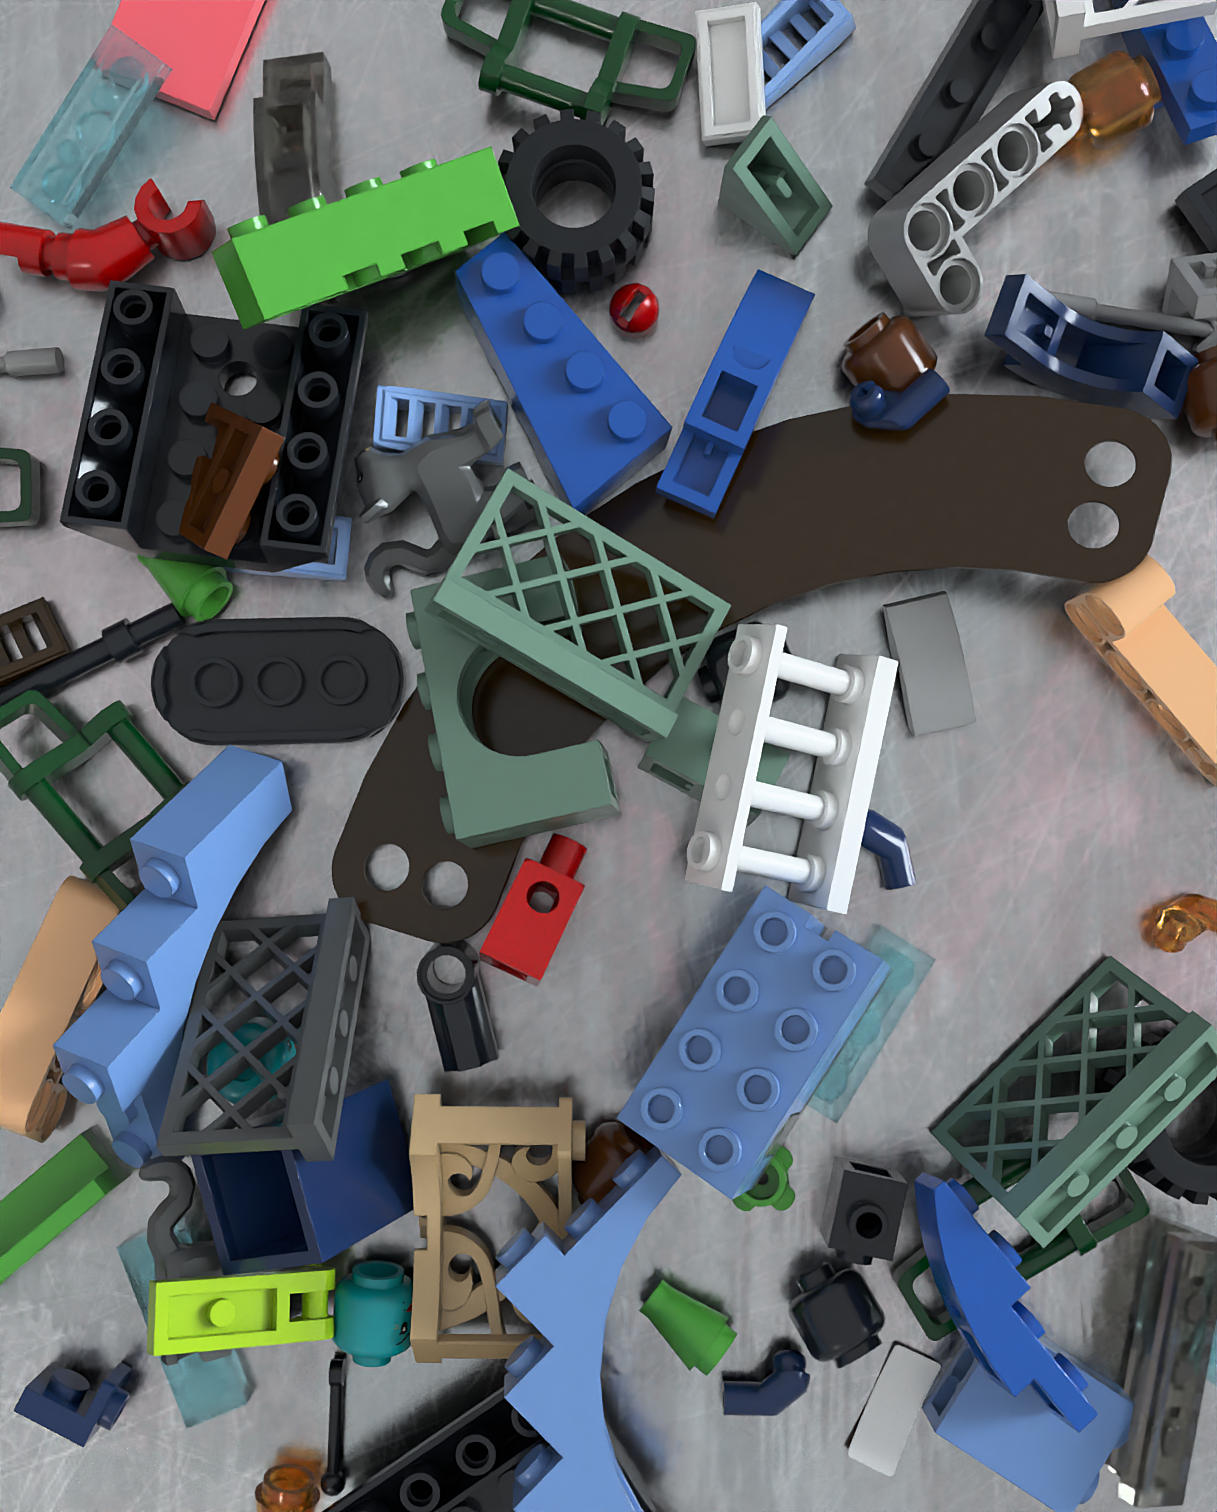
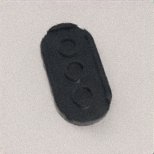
[151,617,406,746]

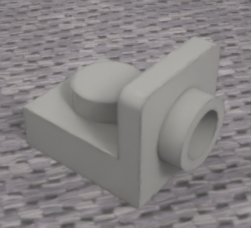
[1162,252,1217,321]

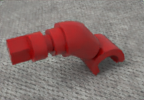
[0,178,216,292]

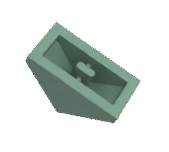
[718,115,833,255]

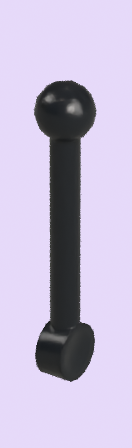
[320,1359,346,1497]

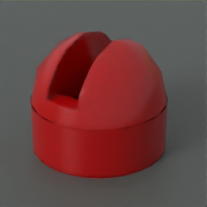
[609,283,659,339]

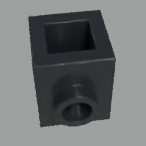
[819,1156,908,1265]

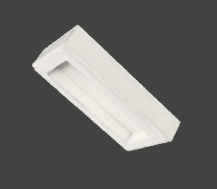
[695,2,766,146]

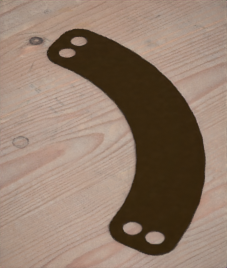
[332,394,1173,944]

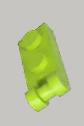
[147,1267,336,1356]

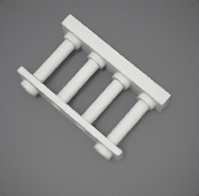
[684,624,899,914]

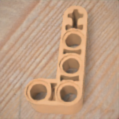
[1064,554,1217,786]
[0,875,122,1143]

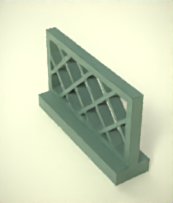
[424,468,731,743]
[931,955,1217,1248]

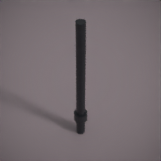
[0,602,186,707]

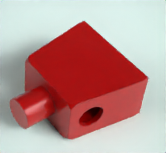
[479,833,588,987]

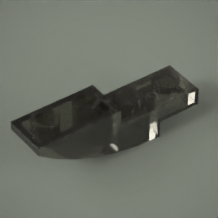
[253,52,339,305]

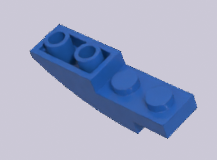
[1111,0,1217,145]
[656,269,815,519]
[914,1172,1098,1433]

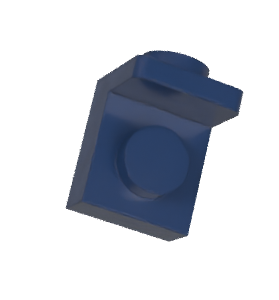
[13,1362,132,1447]

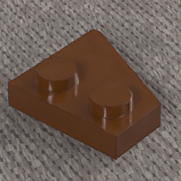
[179,402,285,560]

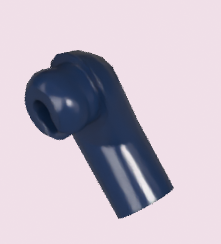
[849,368,950,431]
[861,809,917,890]
[722,1350,810,1416]

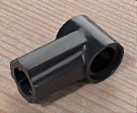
[417,940,499,1072]

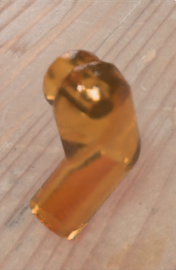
[1151,893,1217,953]

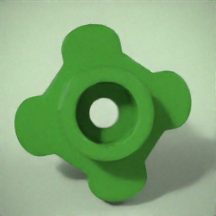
[732,1146,795,1212]

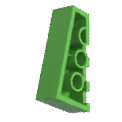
[211,146,520,330]

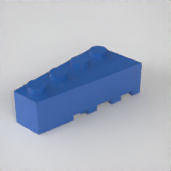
[455,232,673,515]

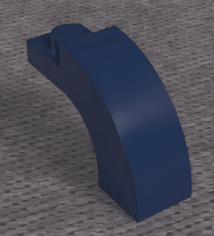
[984,274,1198,419]

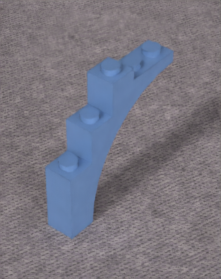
[53,745,292,1168]
[495,1146,681,1512]

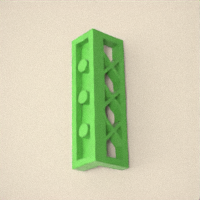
[0,1129,129,1285]

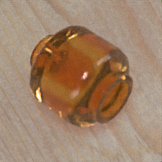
[1068,50,1161,151]

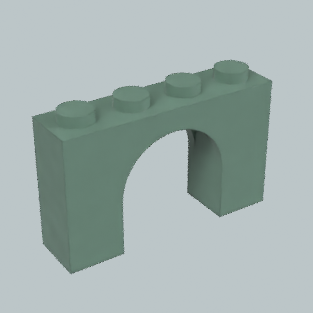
[406,553,621,849]

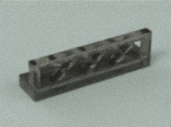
[1109,1217,1217,1508]

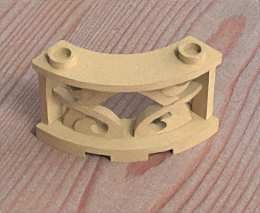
[409,1094,586,1363]

